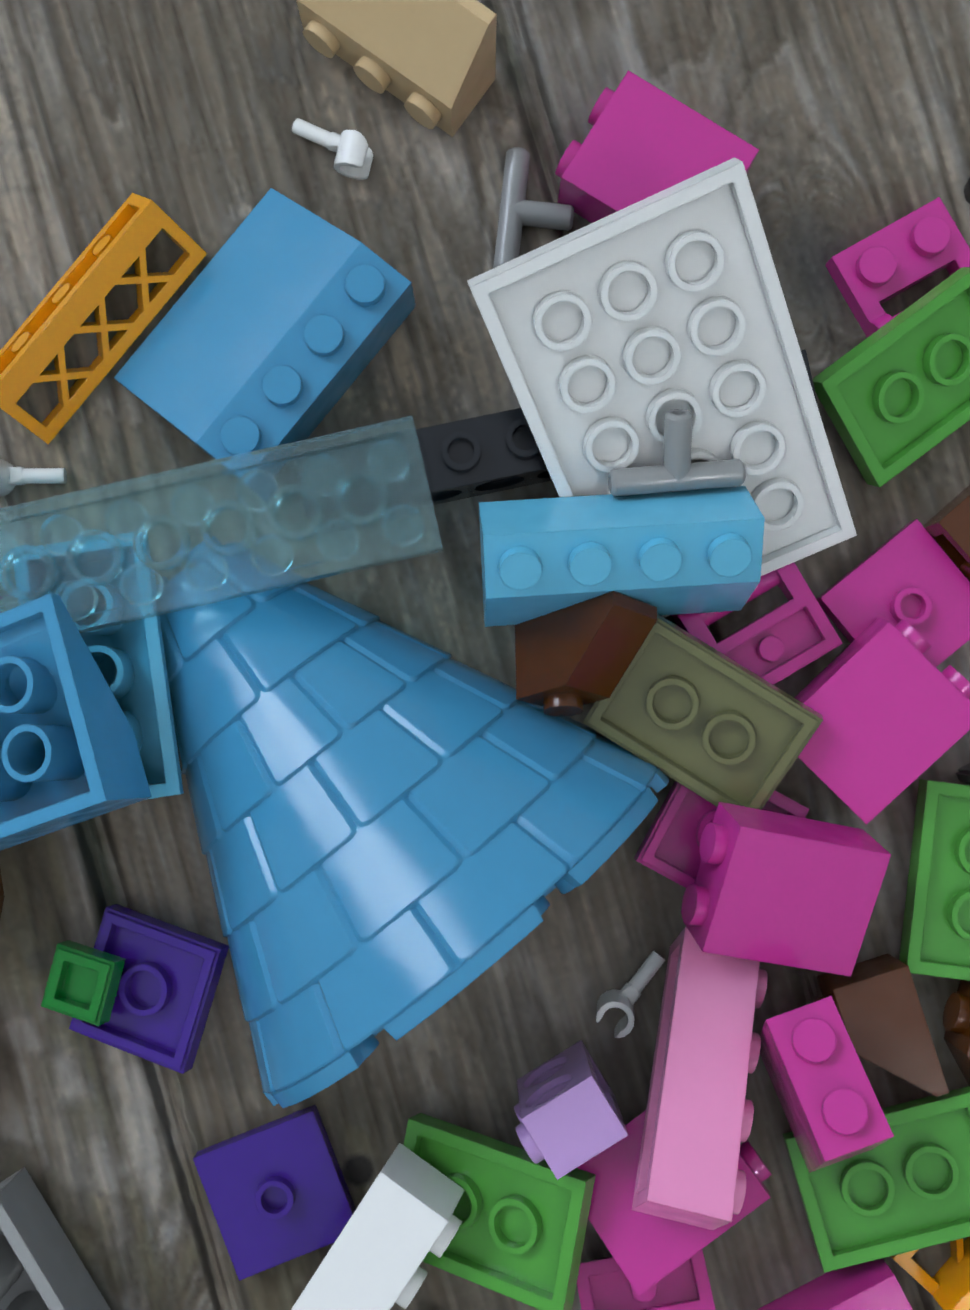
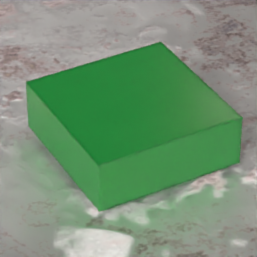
[41,940,126,1026]

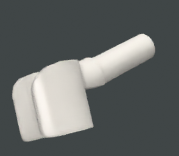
[292,118,373,180]
[0,459,67,497]
[596,951,665,1038]

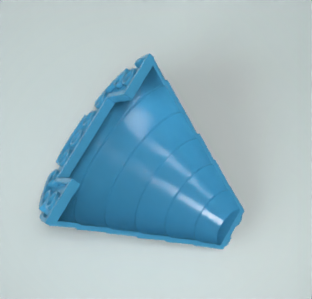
[155,537,669,1108]

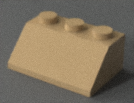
[296,0,497,137]

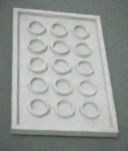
[467,157,857,617]

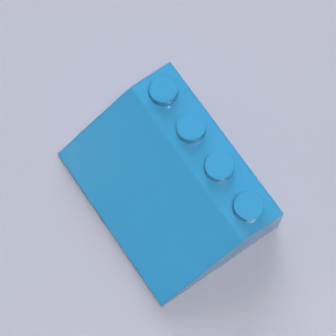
[114,188,416,496]
[0,593,152,851]

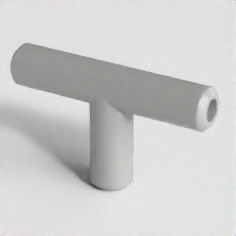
[493,147,574,268]
[608,409,746,496]

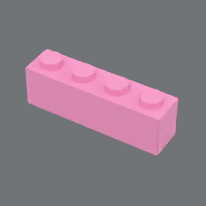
[632,927,768,1230]

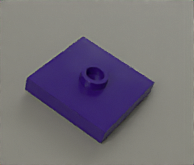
[69,904,229,1074]
[193,1104,356,1281]

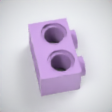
[514,1040,628,1180]

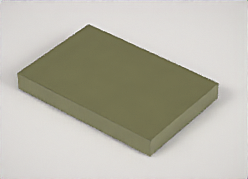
[583,614,823,810]

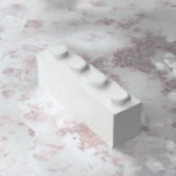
[291,1143,464,1310]

